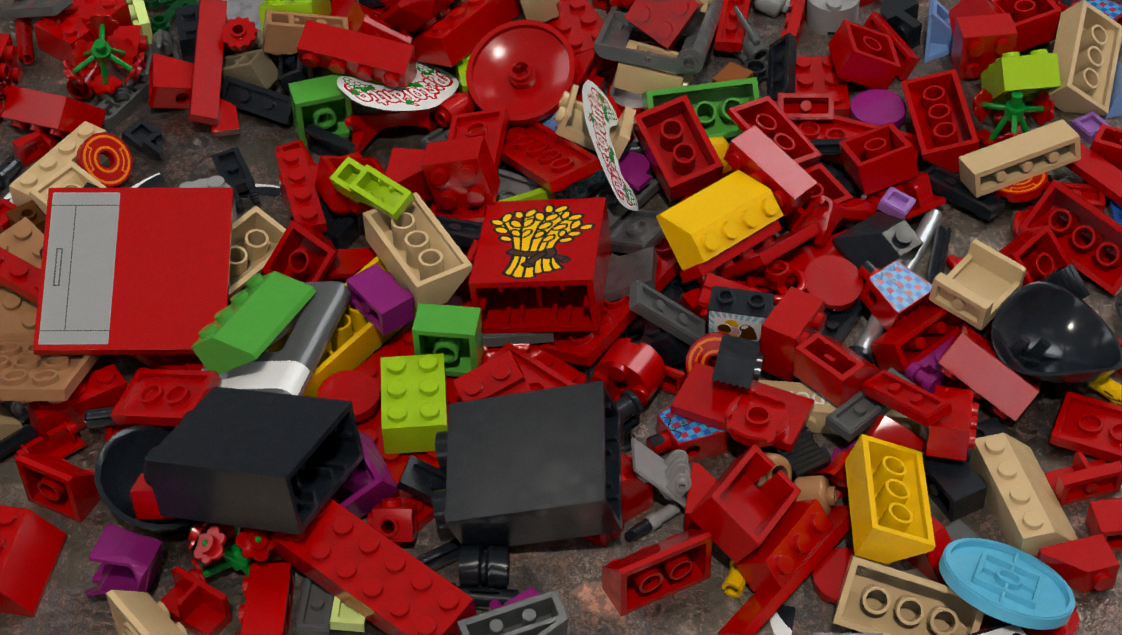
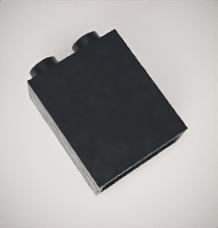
[433,380,622,550]
[143,386,365,535]

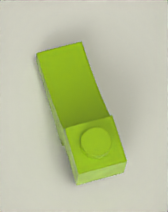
[329,156,415,220]

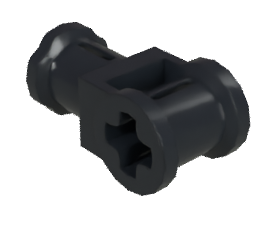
[615,390,643,453]

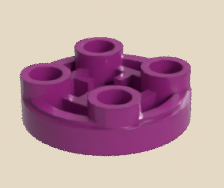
[850,89,907,128]

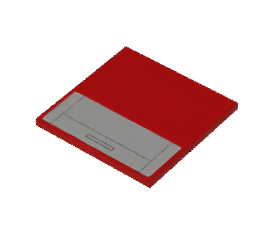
[33,188,234,355]

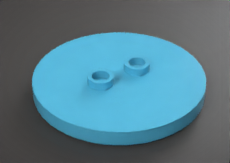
[939,538,1076,630]

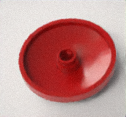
[466,20,577,125]

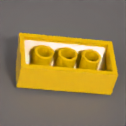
[656,170,784,271]
[845,434,936,564]

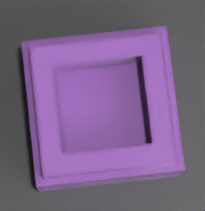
[1070,111,1111,144]
[876,186,916,220]

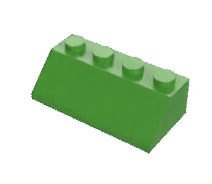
[642,77,760,138]
[191,271,317,375]

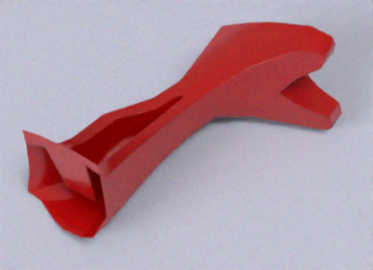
[345,107,439,152]
[791,194,886,247]
[809,415,927,500]

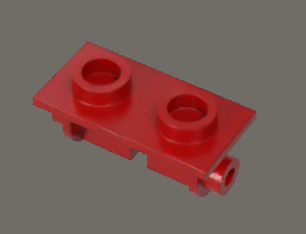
[14,421,86,459]

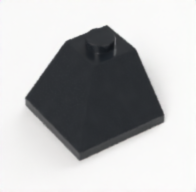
[831,212,923,283]

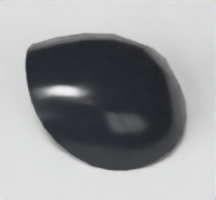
[991,281,1122,384]
[94,425,199,533]

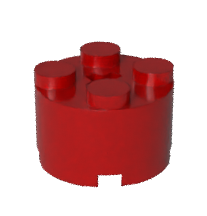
[590,337,666,407]

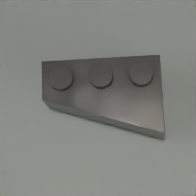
[457,589,568,635]

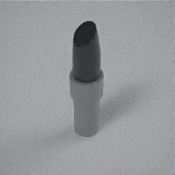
[624,501,681,541]

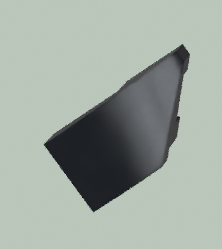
[122,118,163,159]

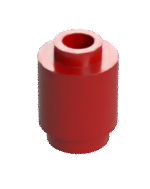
[66,63,101,100]
[435,91,476,129]

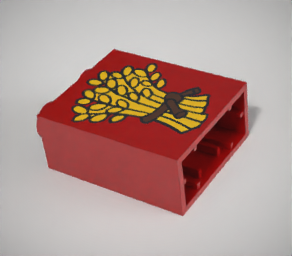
[468,197,612,334]

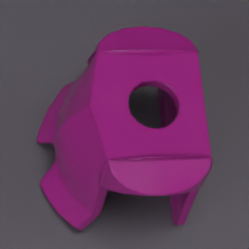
[84,524,162,596]

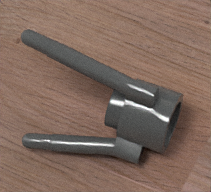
[731,6,769,64]
[143,29,181,75]

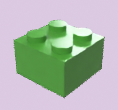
[288,74,353,146]
[412,303,484,377]

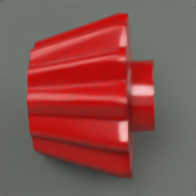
[220,16,258,54]

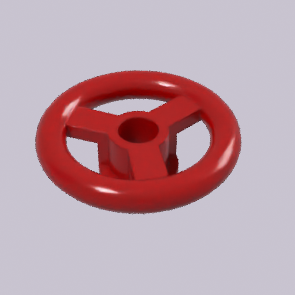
[746,259,807,304]

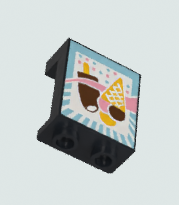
[707,286,774,352]

